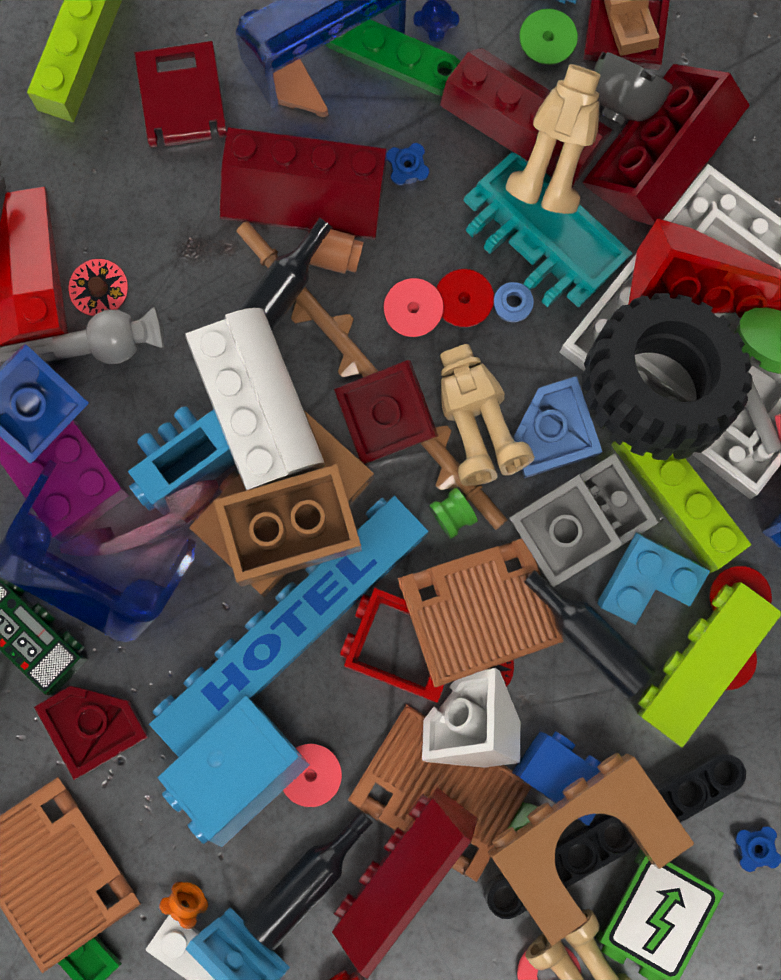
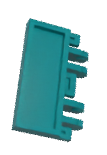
[463,152,633,308]

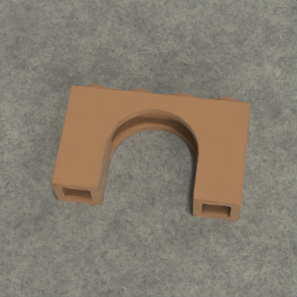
[189,410,374,598]
[488,753,694,946]

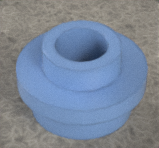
[493,282,534,322]

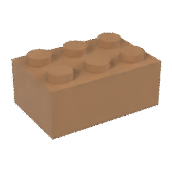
[213,464,362,587]

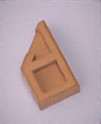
[260,49,329,118]

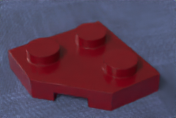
[34,686,149,780]

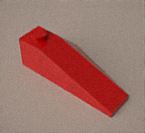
[0,186,68,347]
[628,218,781,318]

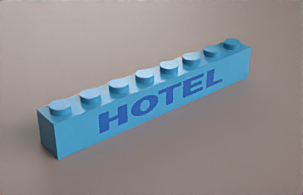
[149,495,429,757]

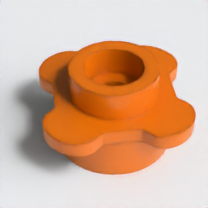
[159,882,208,929]

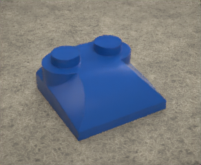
[0,344,89,464]

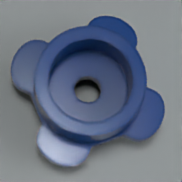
[387,143,429,185]
[735,826,781,872]

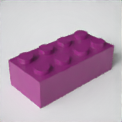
[0,419,129,543]

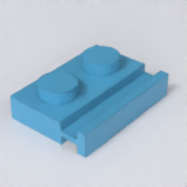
[186,907,290,980]

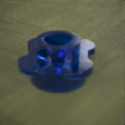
[413,0,460,42]

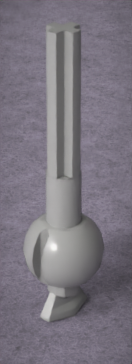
[0,307,164,367]

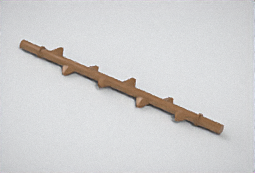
[236,221,508,530]

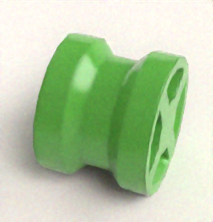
[429,488,478,539]

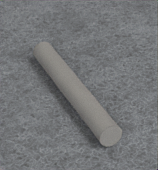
[746,371,781,455]

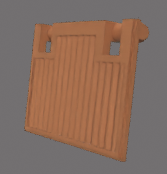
[398,538,564,687]
[348,704,531,882]
[0,777,141,973]

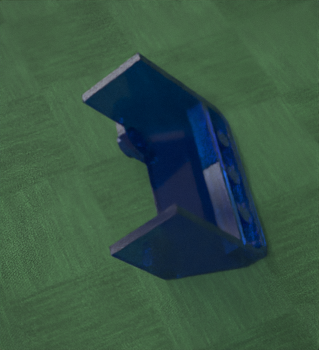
[235,0,406,109]
[0,460,196,642]

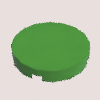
[734,307,781,374]

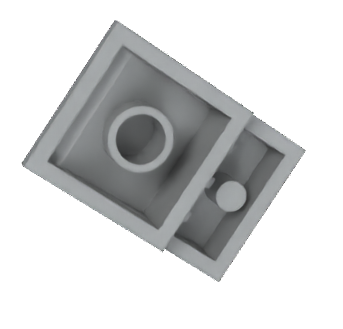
[510,453,659,587]

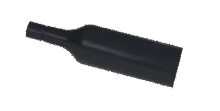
[238,218,333,332]
[523,570,656,699]
[243,811,373,951]

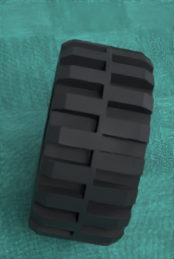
[582,293,753,460]

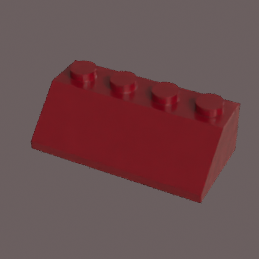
[440,48,613,188]
[582,64,750,225]
[220,127,387,240]
[332,788,478,979]

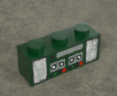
[0,573,89,695]

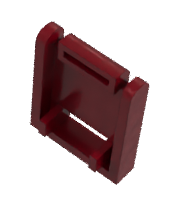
[134,41,227,148]

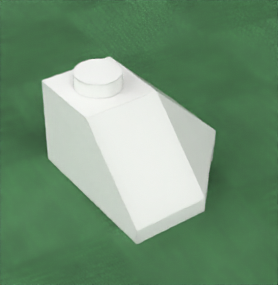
[422,668,521,768]

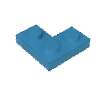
[597,532,710,625]

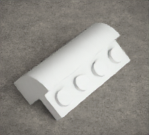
[185,308,325,491]

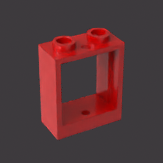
[340,588,445,703]

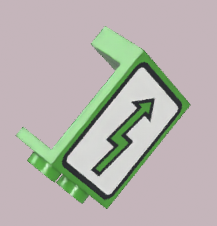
[595,849,724,980]

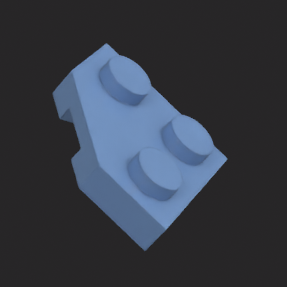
[513,376,603,479]

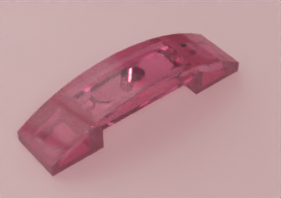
[58,479,219,556]

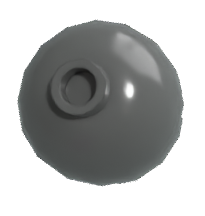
[593,52,673,125]

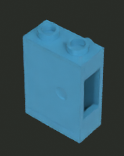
[128,406,235,515]
[157,696,310,847]

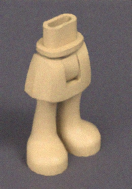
[506,64,601,214]
[440,344,535,486]
[525,909,630,980]

